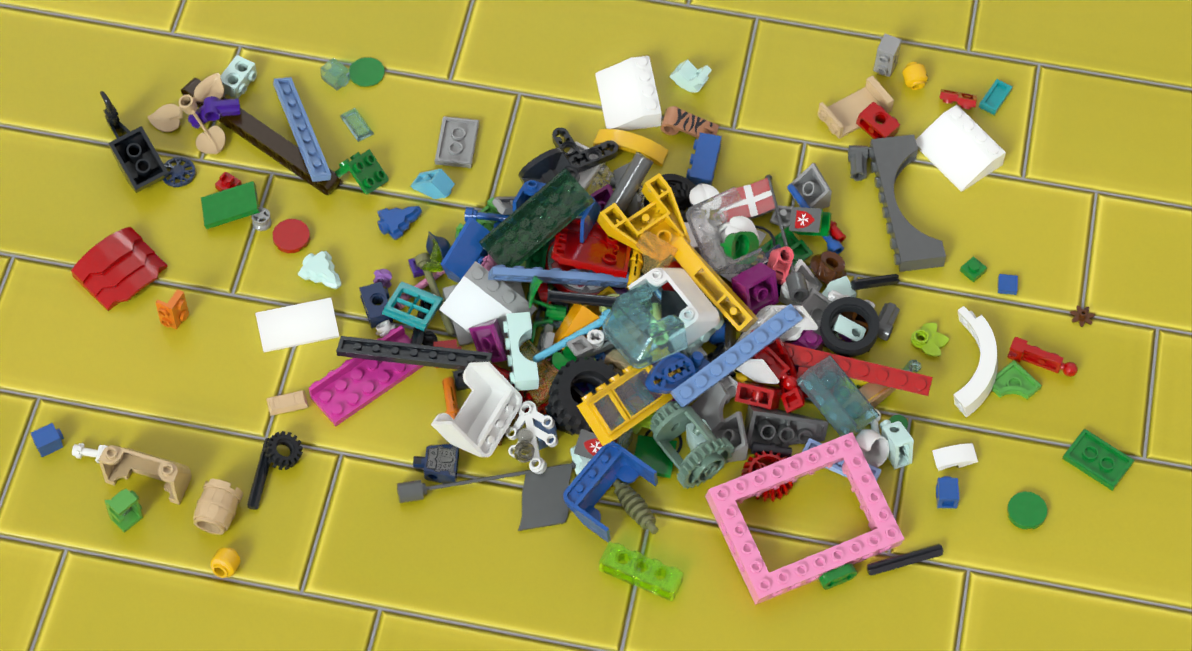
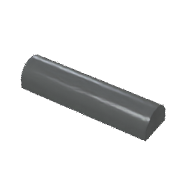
[603,152,654,213]

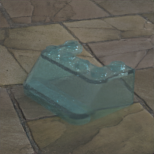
[602,283,688,368]

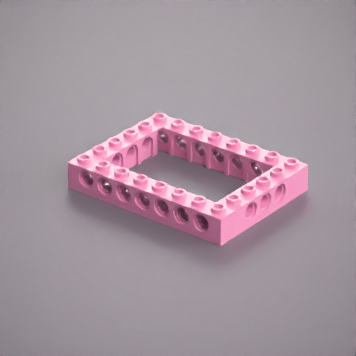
[705,432,904,605]

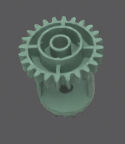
[650,401,734,489]

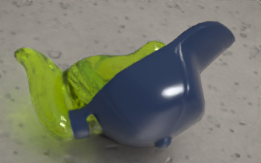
[422,231,451,272]

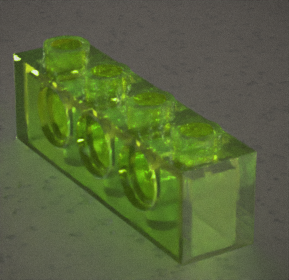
[599,542,683,602]

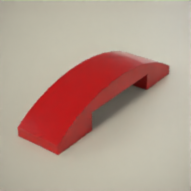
[768,337,805,414]

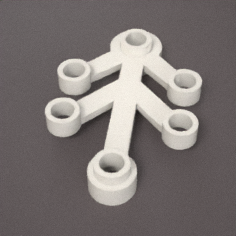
[505,401,558,474]

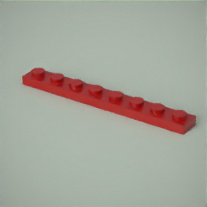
[783,342,933,396]

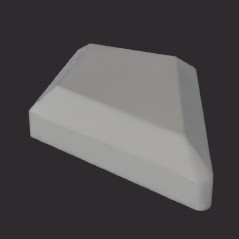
[770,205,792,228]

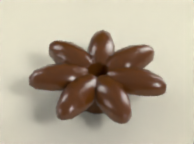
[1070,305,1095,327]

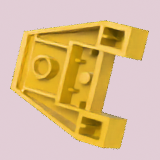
[597,173,691,263]

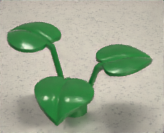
[526,275,566,352]

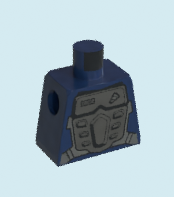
[413,444,459,484]

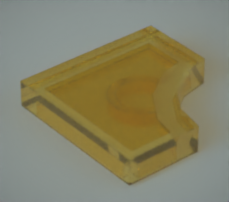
[635,229,678,274]

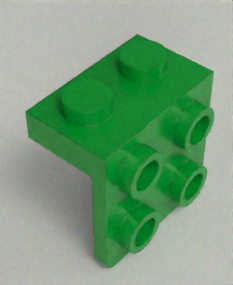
[335,149,389,195]

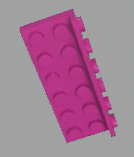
[309,325,423,426]

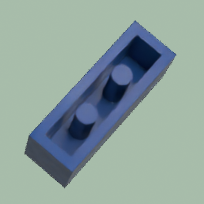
[686,132,722,186]

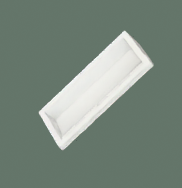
[255,298,339,353]

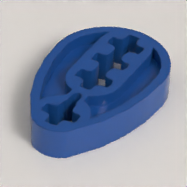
[645,352,695,394]

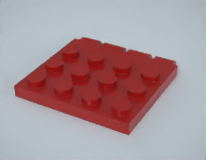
[552,216,631,278]

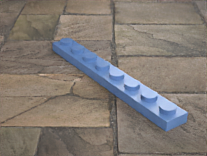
[273,77,331,182]
[488,265,642,288]
[670,304,803,407]

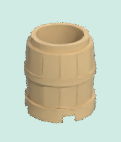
[193,479,243,535]

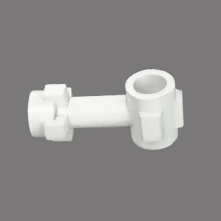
[72,443,108,463]

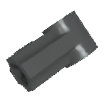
[848,145,868,181]
[877,303,900,341]

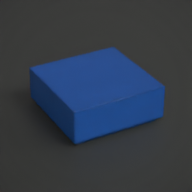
[998,274,1018,295]

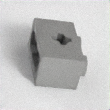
[873,34,902,77]

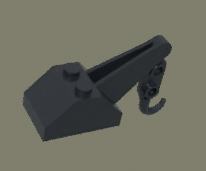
[100,91,169,193]

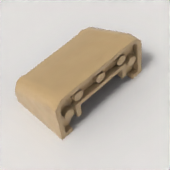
[98,446,192,505]

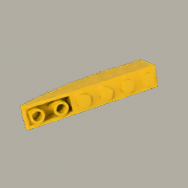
[668,236,759,332]

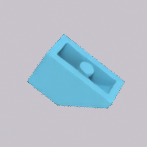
[411,169,455,199]

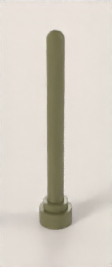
[415,253,455,336]

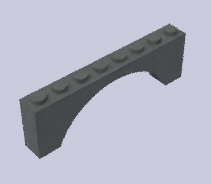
[868,134,946,272]

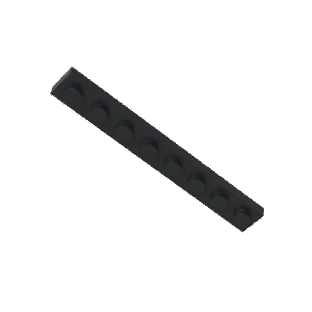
[336,336,493,371]

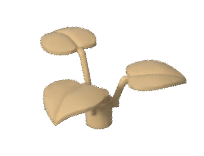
[148,73,226,154]

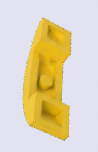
[593,129,668,166]

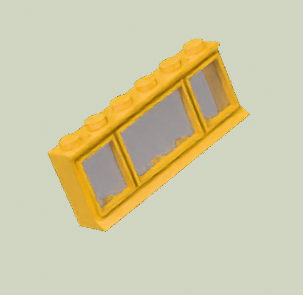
[577,345,681,446]

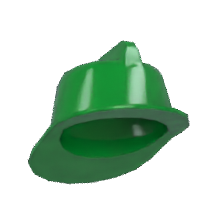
[720,231,759,262]

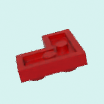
[939,89,977,110]

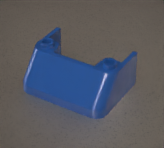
[512,180,601,243]
[563,442,658,543]

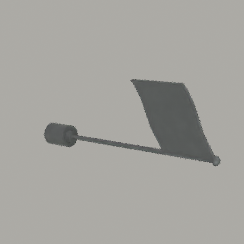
[397,461,576,531]

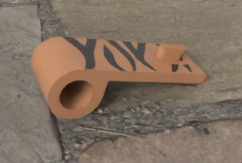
[661,106,719,138]

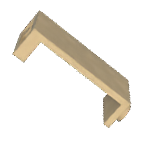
[818,75,894,139]

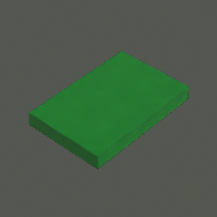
[201,181,260,229]
[1062,428,1135,491]

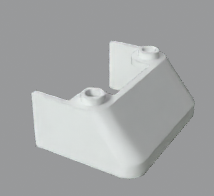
[628,268,720,352]
[736,305,819,384]

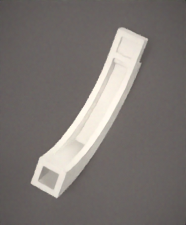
[953,306,998,417]

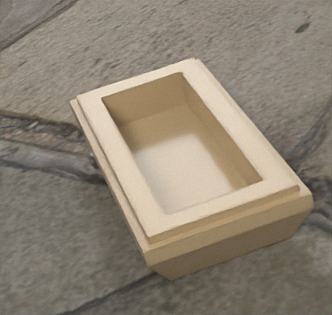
[266,390,309,416]

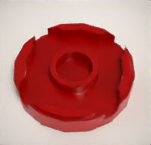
[272,219,310,253]

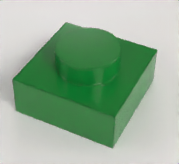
[960,256,987,282]

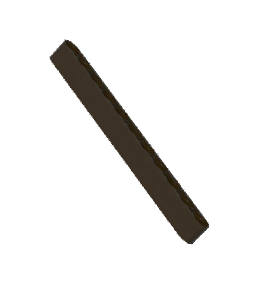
[181,77,342,195]

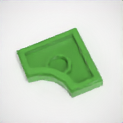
[992,360,1042,400]

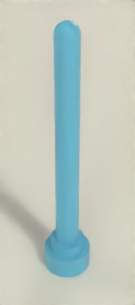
[533,309,616,363]

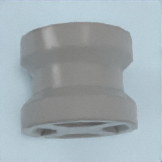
[251,207,272,231]

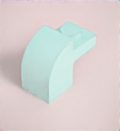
[669,60,712,93]

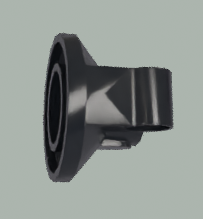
[518,147,580,187]

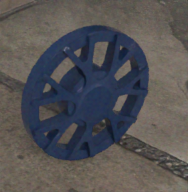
[162,157,196,187]

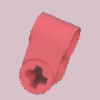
[767,246,794,285]

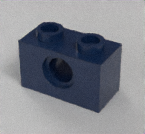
[359,282,394,328]

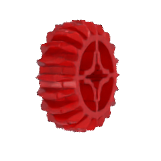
[741,450,793,502]

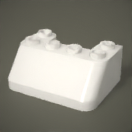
[431,362,522,457]

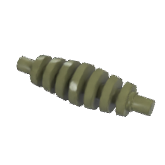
[613,478,659,534]

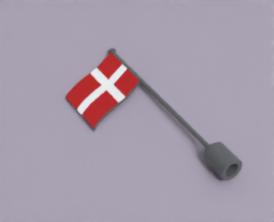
[718,175,809,302]

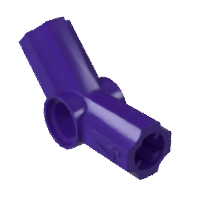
[188,96,240,129]

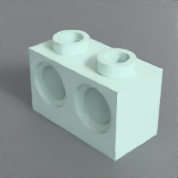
[221,55,257,99]

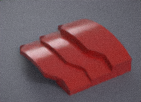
[71,227,168,311]

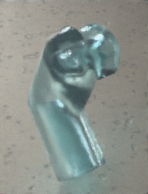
[902,360,921,372]

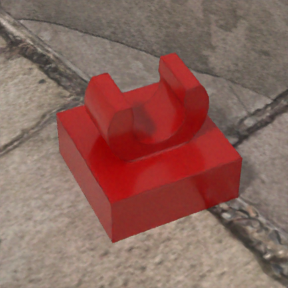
[215,172,242,191]

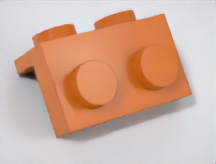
[156,289,189,330]

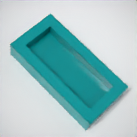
[979,79,1012,115]

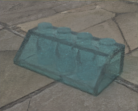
[797,356,880,436]

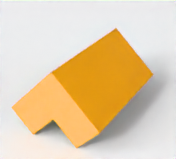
[552,304,599,351]

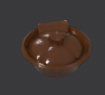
[810,251,847,285]

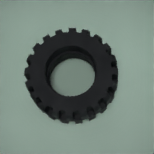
[548,356,627,435]

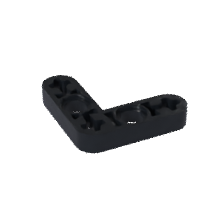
[552,128,618,173]

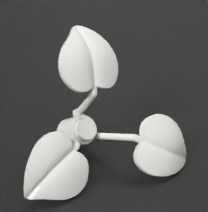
[684,184,759,248]

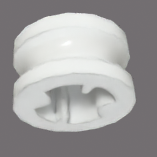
[587,329,604,349]

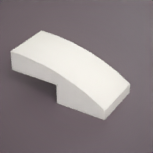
[933,443,978,471]

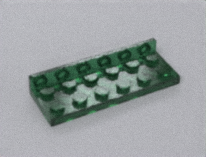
[479,168,595,268]

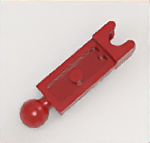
[750,330,798,390]
[1007,337,1078,377]

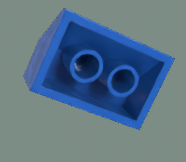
[441,217,496,283]

